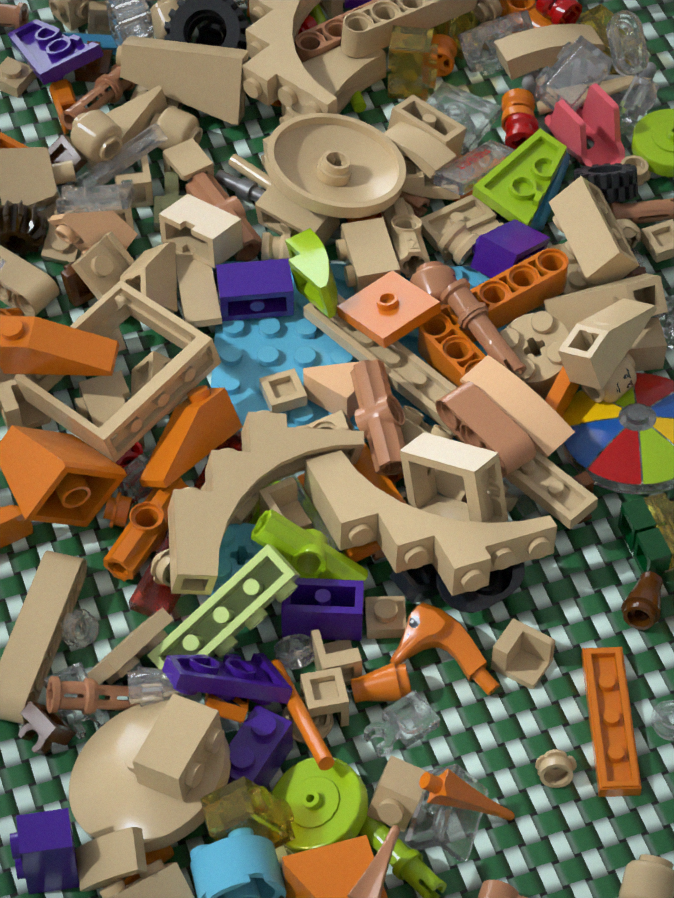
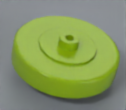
[631,109,674,177]
[268,757,369,853]

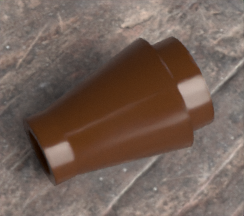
[621,571,663,630]

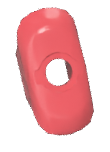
[544,83,625,167]

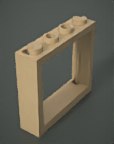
[14,280,221,463]

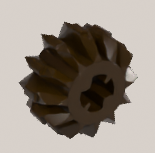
[0,200,47,256]

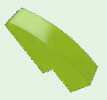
[285,228,338,319]

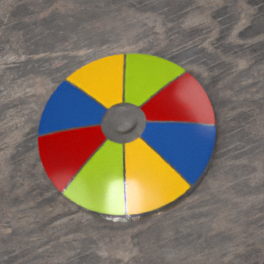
[562,373,674,495]

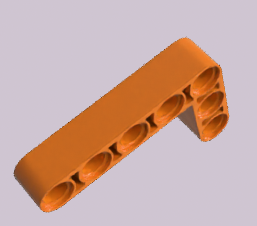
[418,248,569,387]

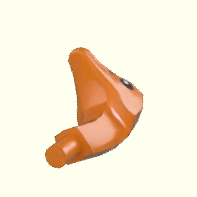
[390,602,500,696]

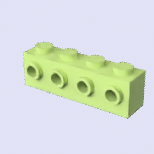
[147,544,301,677]

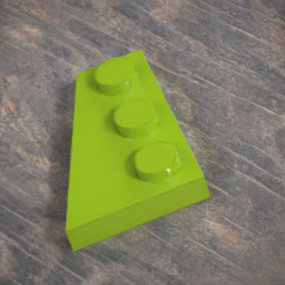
[472,128,567,227]

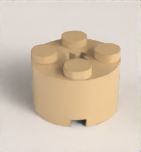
[500,311,569,398]

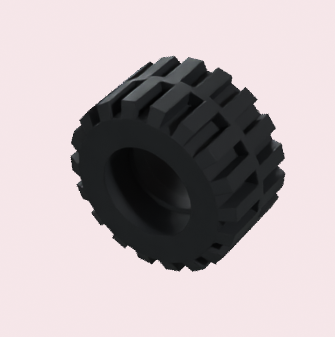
[164,0,250,57]

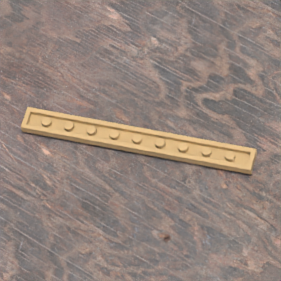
[303,294,598,529]

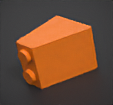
[0,425,127,527]
[282,835,388,898]

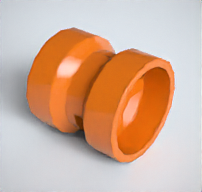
[501,88,535,131]

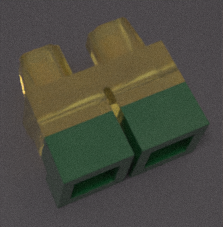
[618,493,674,577]

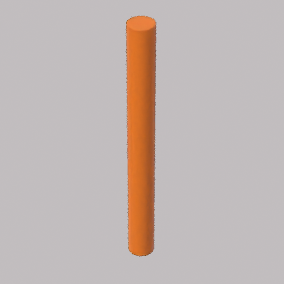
[271,659,335,770]

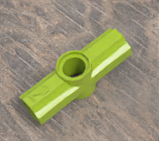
[251,509,368,582]

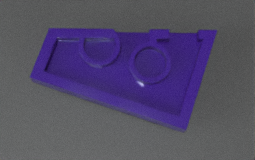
[7,19,104,85]
[162,653,293,705]

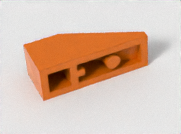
[0,316,120,376]
[139,385,243,488]

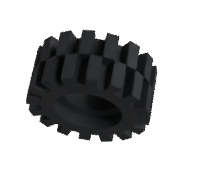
[574,163,638,203]

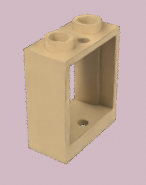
[399,432,508,523]

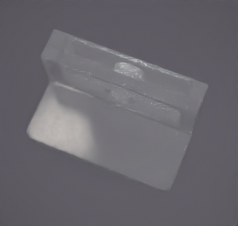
[404,764,489,862]

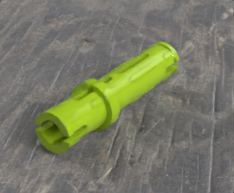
[359,816,447,898]

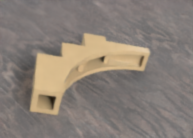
[242,0,337,115]
[261,45,386,170]
[168,410,365,595]
[304,450,557,596]

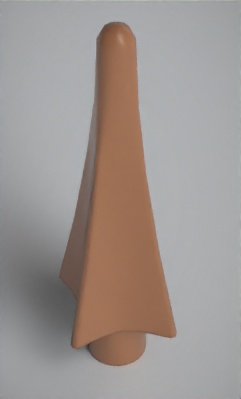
[347,825,400,898]

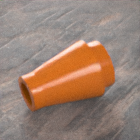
[351,661,412,703]

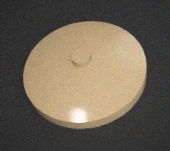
[265,113,406,218]
[69,699,231,853]

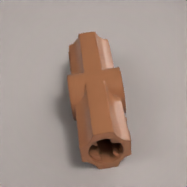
[186,171,262,262]
[350,359,406,476]

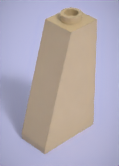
[116,36,249,125]

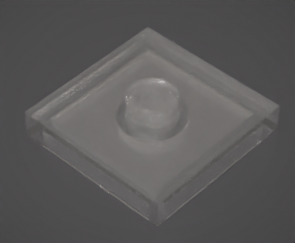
[426,82,501,156]

